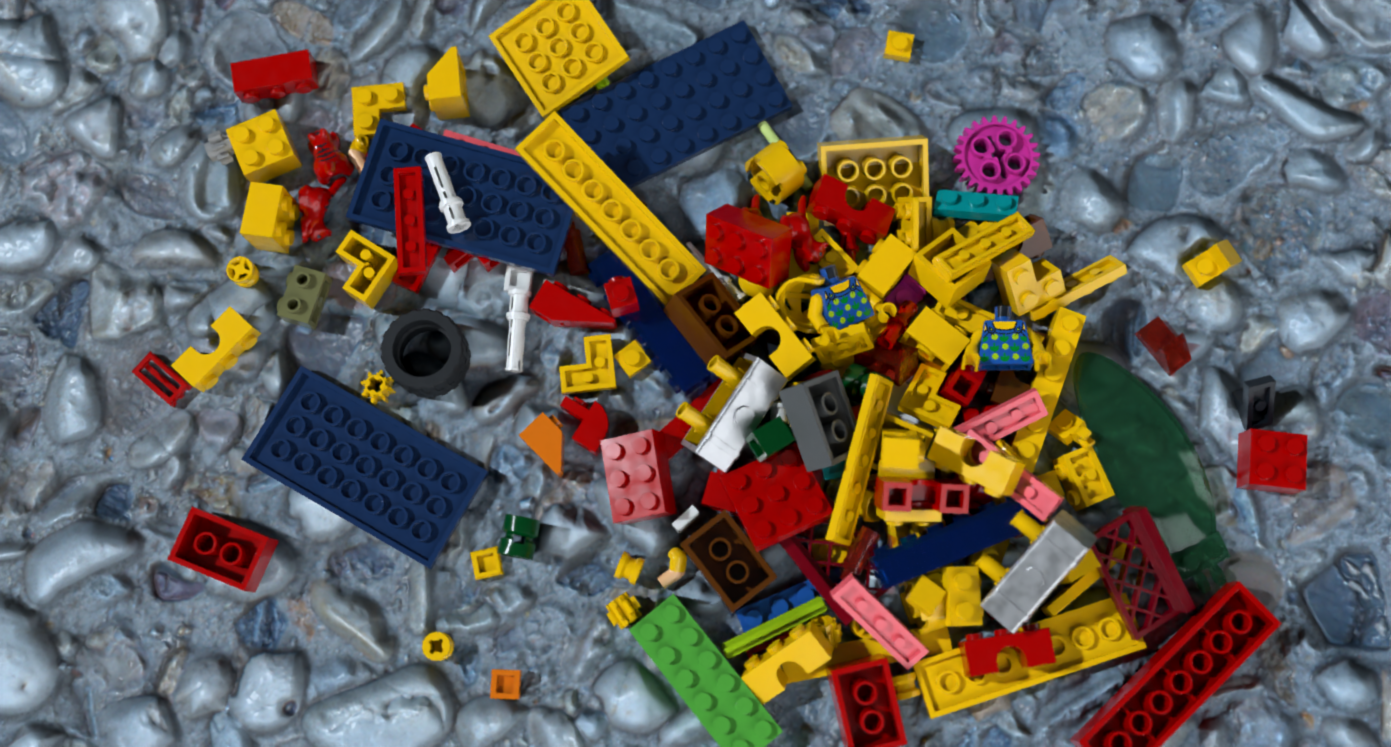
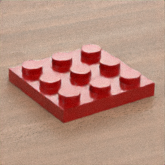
[720,442,833,552]

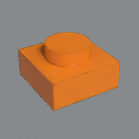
[490,669,522,699]

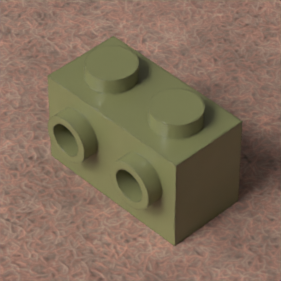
[277,265,333,330]

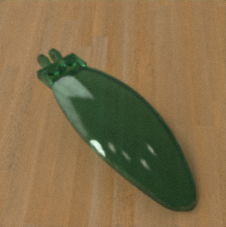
[1073,352,1231,594]

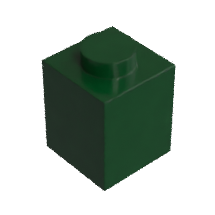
[745,416,795,463]

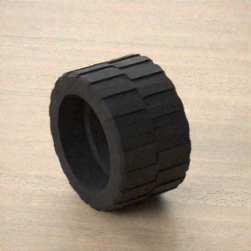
[380,308,471,398]

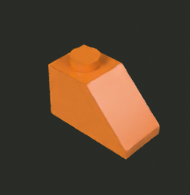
[519,412,565,478]

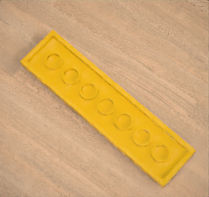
[515,111,706,306]
[912,593,1147,719]

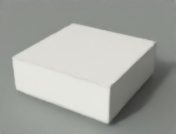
[504,265,534,293]
[672,505,699,533]

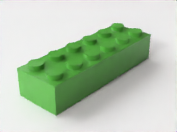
[629,594,783,747]

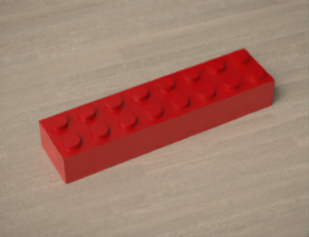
[1070,581,1282,747]

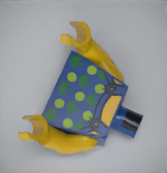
[807,264,897,346]
[961,305,1052,372]

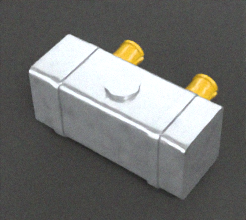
[676,352,788,473]
[974,509,1097,633]

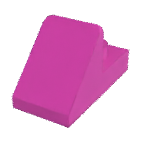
[883,271,928,311]

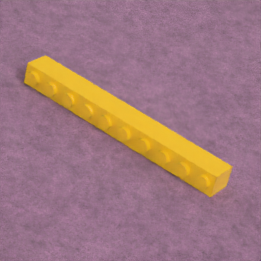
[965,306,1087,574]

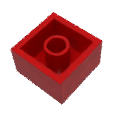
[1236,428,1308,494]

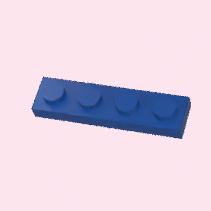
[735,567,844,632]

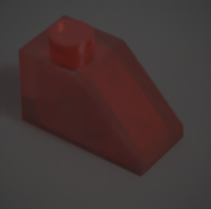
[854,341,918,387]

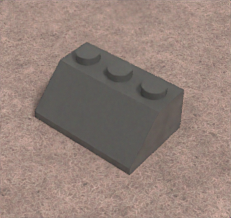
[779,370,857,472]

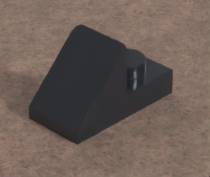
[1232,375,1276,430]

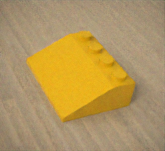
[817,135,929,226]

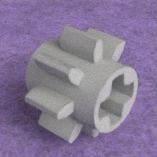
[204,130,235,166]

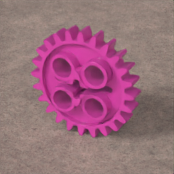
[952,115,1040,195]

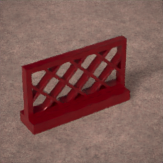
[778,492,898,625]
[1091,506,1196,641]

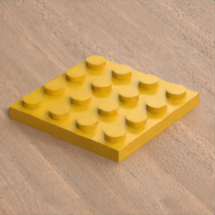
[488,0,630,119]

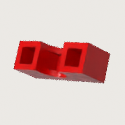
[806,173,896,245]
[874,476,970,514]
[958,623,1057,677]

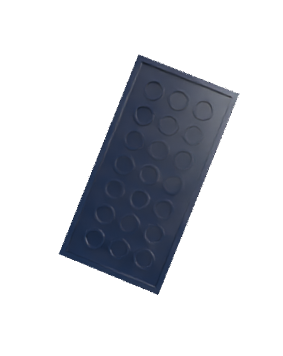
[559,20,793,189]
[346,119,575,277]
[241,366,489,569]

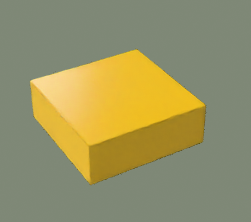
[470,546,504,580]
[905,575,946,617]

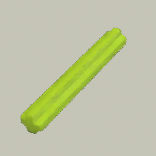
[721,596,827,659]

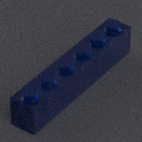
[588,249,711,398]
[868,495,1046,591]

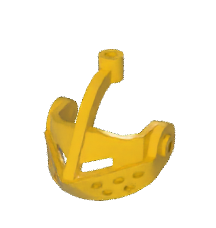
[775,273,825,333]

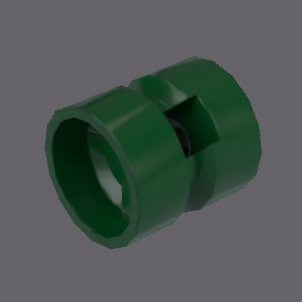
[841,363,892,401]
[497,514,541,560]

